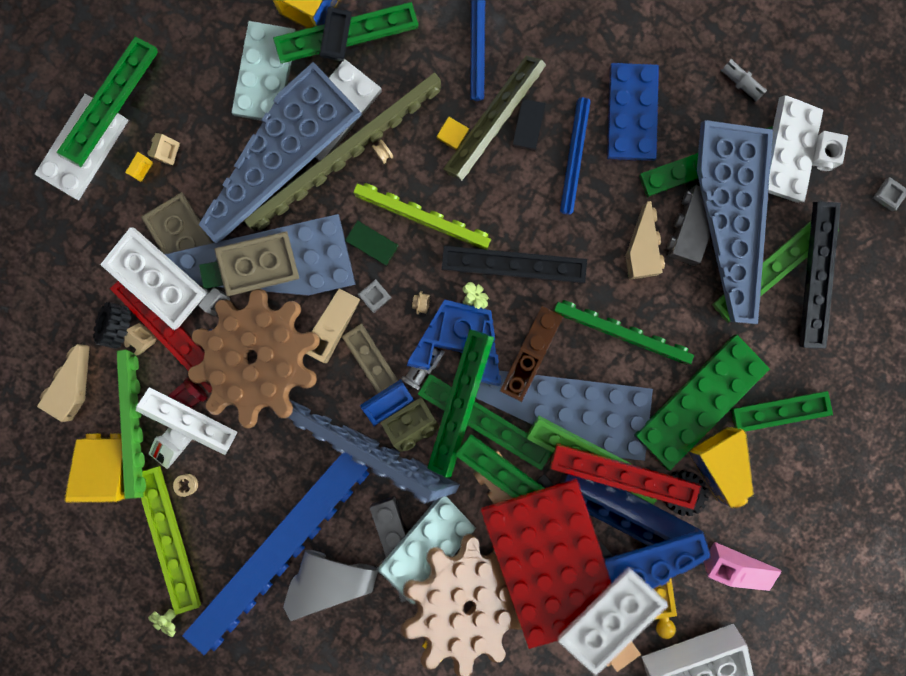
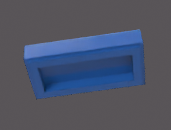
[360,379,414,426]

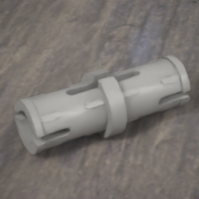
[721,59,767,102]

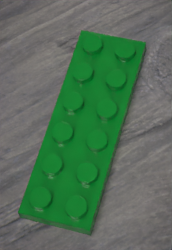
[634,334,770,471]

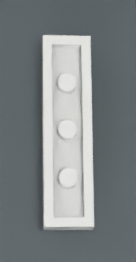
[135,387,238,455]

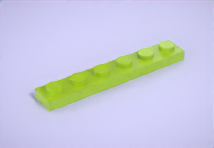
[353,183,491,250]
[141,466,201,615]

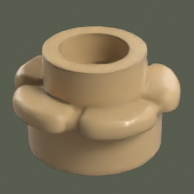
[412,291,430,315]

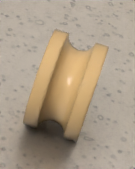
[371,140,394,164]
[173,474,198,497]

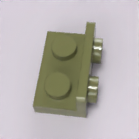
[380,397,440,452]

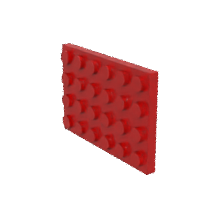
[481,479,612,649]

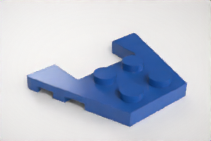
[407,300,502,386]

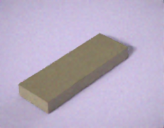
[341,323,399,393]

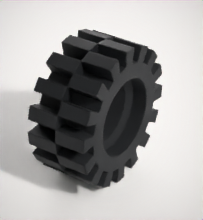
[93,302,131,349]
[663,470,709,516]

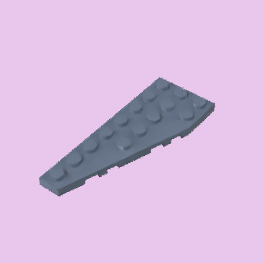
[199,62,362,244]
[697,120,773,324]
[164,214,356,295]
[476,371,653,461]
[274,399,460,502]

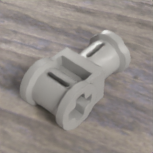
[401,348,445,390]

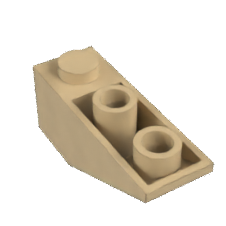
[625,201,665,280]
[306,289,361,363]
[37,344,90,422]

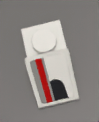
[149,428,192,469]

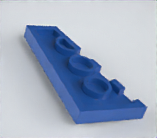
[604,530,710,589]

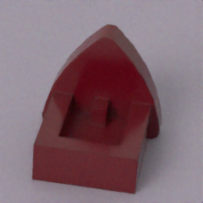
[167,376,207,409]

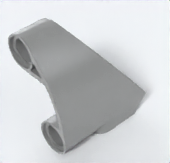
[283,550,378,621]

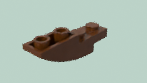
[500,306,564,402]

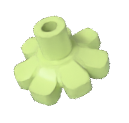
[463,282,489,309]
[148,609,176,637]

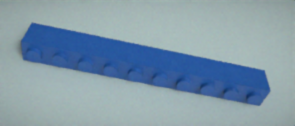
[182,452,370,655]

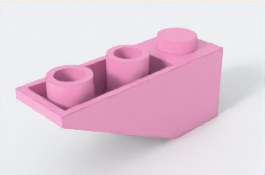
[703,542,781,591]

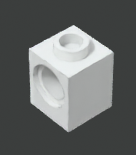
[812,131,848,171]

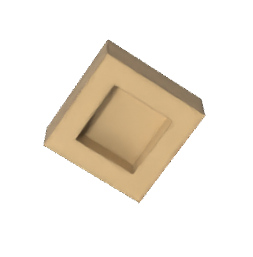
[148,133,180,165]
[124,323,157,355]

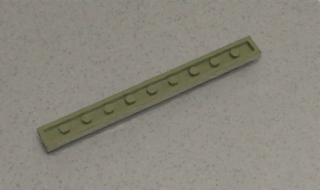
[244,72,441,231]

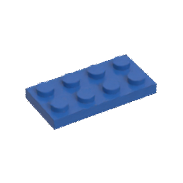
[607,63,659,161]

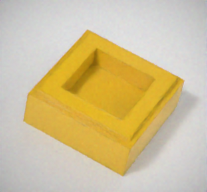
[437,117,469,151]
[125,152,153,182]

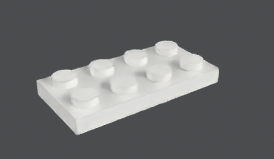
[315,59,382,161]
[35,94,129,200]
[768,95,823,203]
[100,228,207,330]
[558,567,668,675]

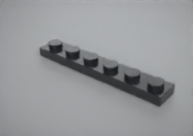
[799,201,841,348]
[442,246,587,284]

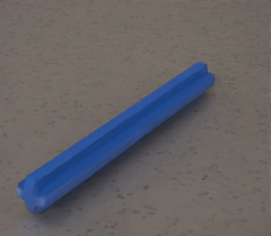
[470,0,485,101]
[560,97,591,215]

